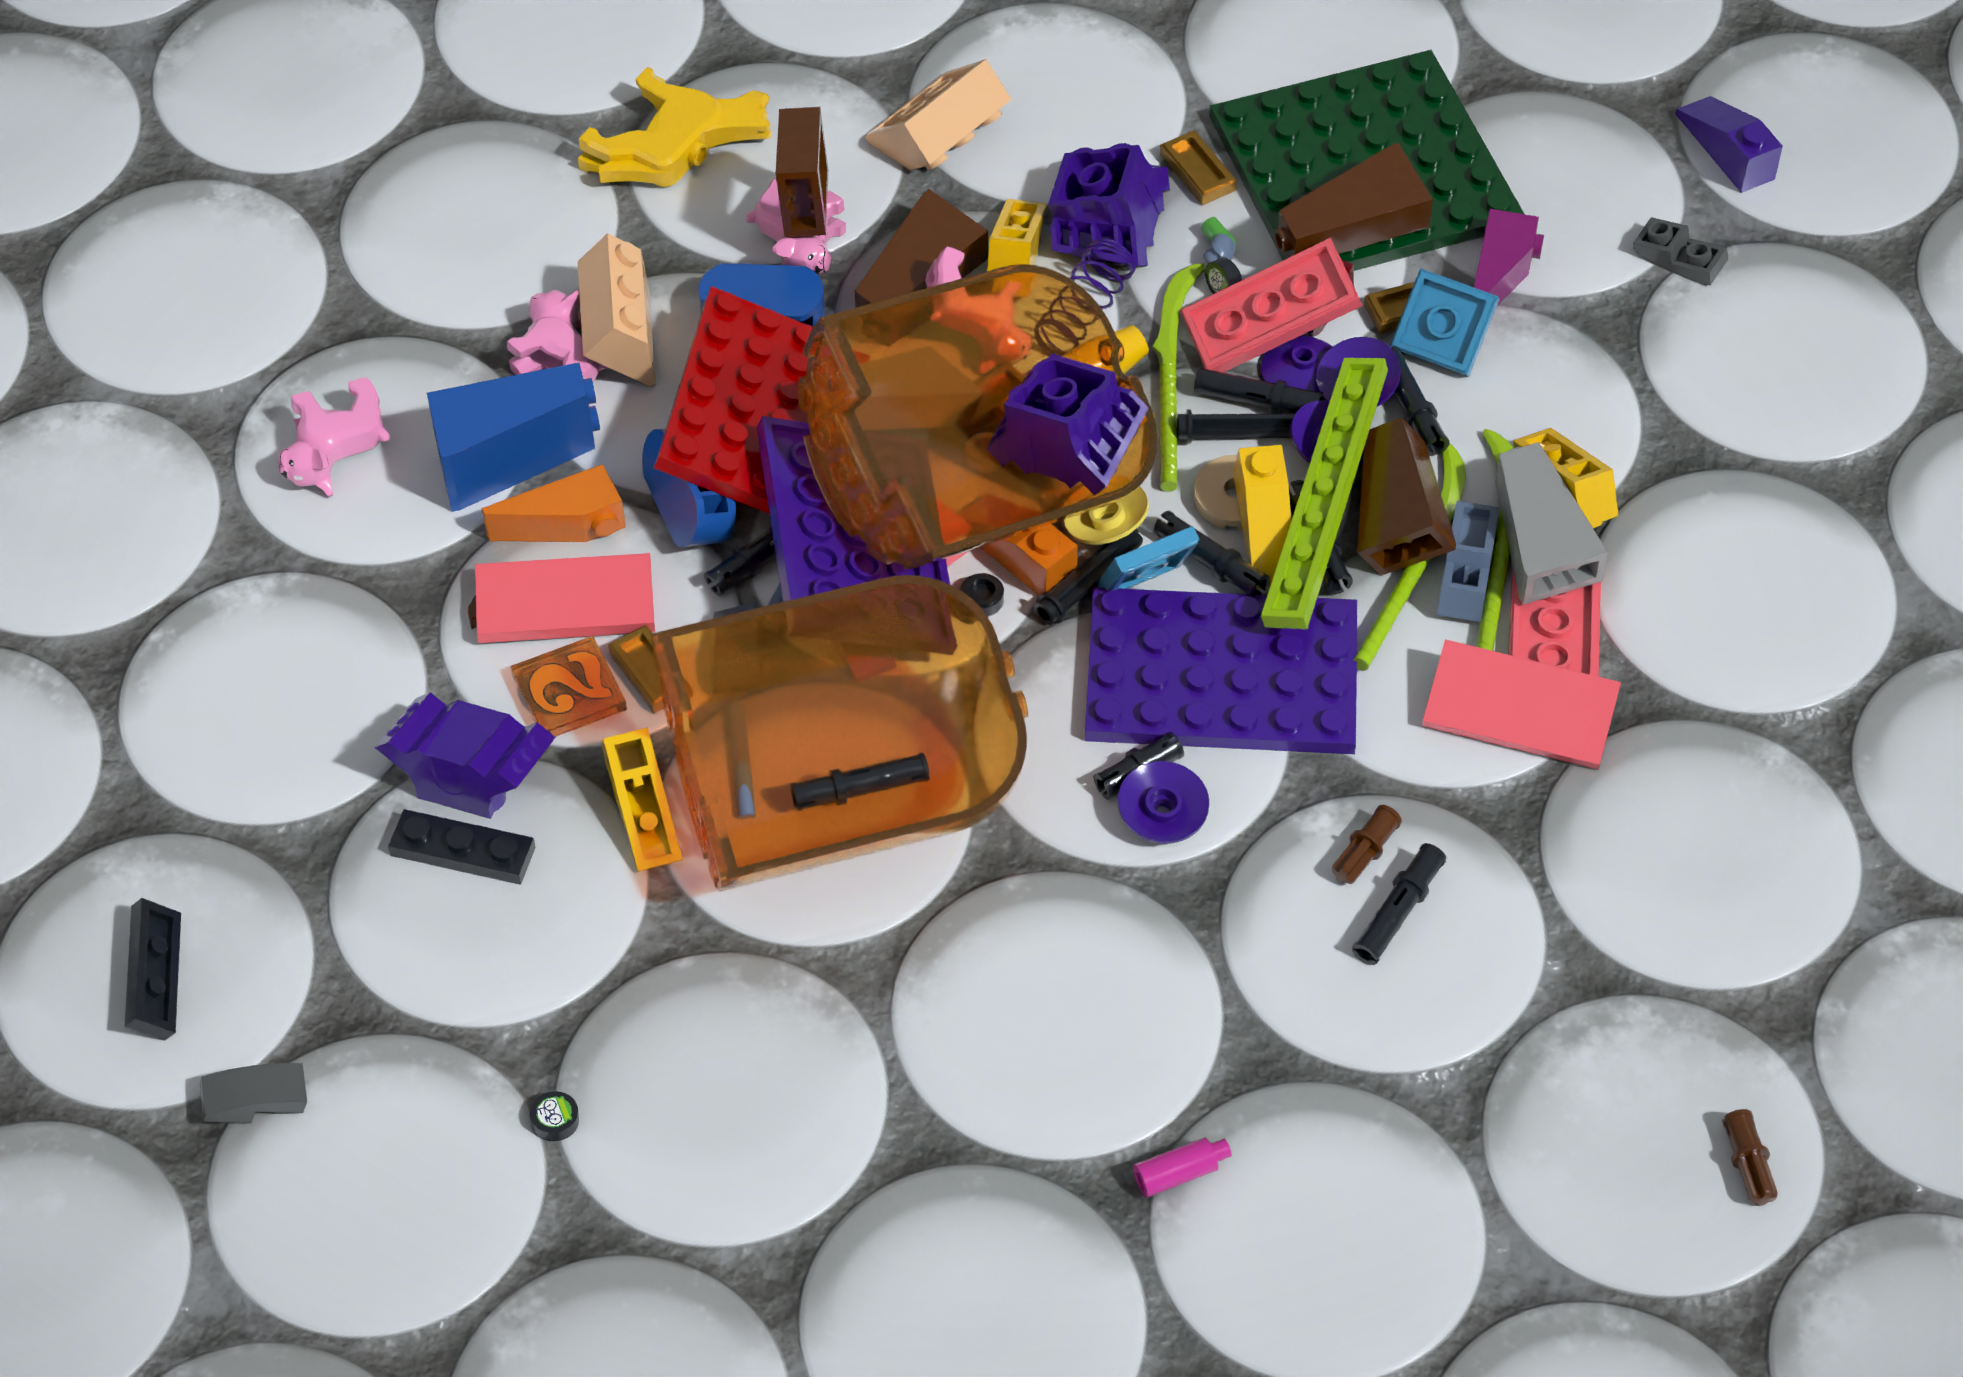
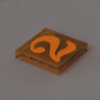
[510,636,627,737]

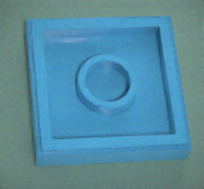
[1389,268,1500,377]
[1098,526,1200,591]

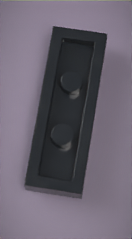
[388,809,536,885]
[124,898,181,1041]

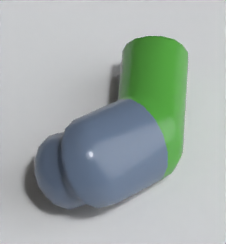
[1201,217,1237,264]

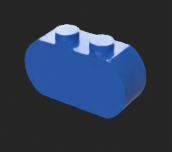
[698,263,825,330]
[642,428,736,547]

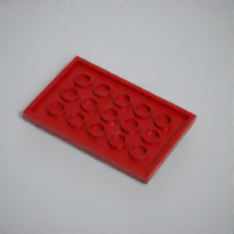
[654,286,867,514]

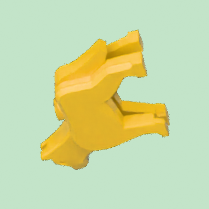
[578,67,771,187]

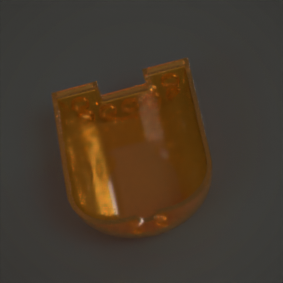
[798,264,1158,569]
[651,575,1028,892]

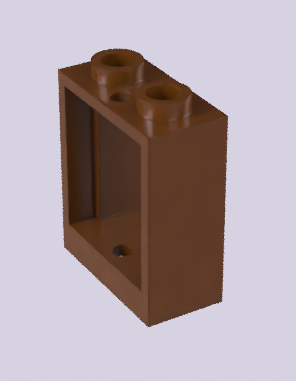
[775,107,829,237]

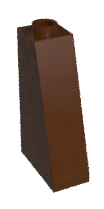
[1274,143,1433,258]
[855,189,989,340]
[1357,417,1456,576]

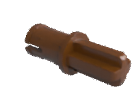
[1332,805,1402,884]
[1722,1109,1778,1206]

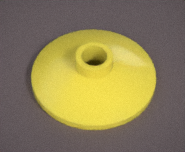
[1064,481,1149,545]

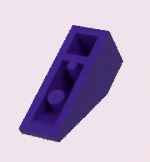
[1676,96,1783,193]

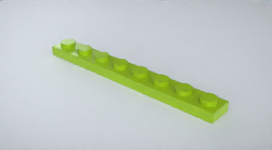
[1261,358,1388,629]

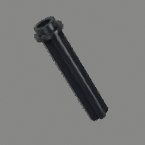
[1177,409,1296,444]
[1034,529,1143,625]

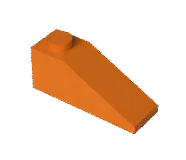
[481,464,626,542]
[958,498,1078,595]

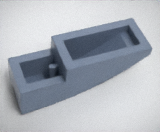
[1437,501,1500,622]

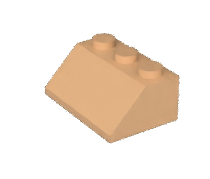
[864,59,1011,170]
[578,233,656,387]

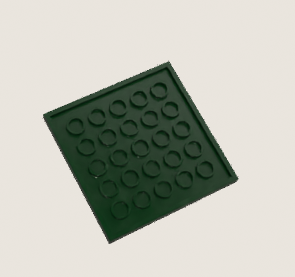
[1209,50,1524,271]

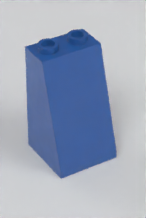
[427,362,600,512]

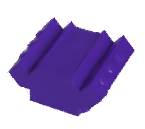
[1048,143,1170,266]
[986,354,1149,496]
[374,692,556,819]

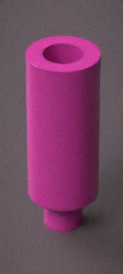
[1133,1137,1232,1198]

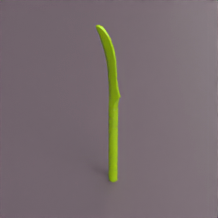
[1152,263,1205,492]
[1476,429,1513,651]
[1353,444,1466,671]

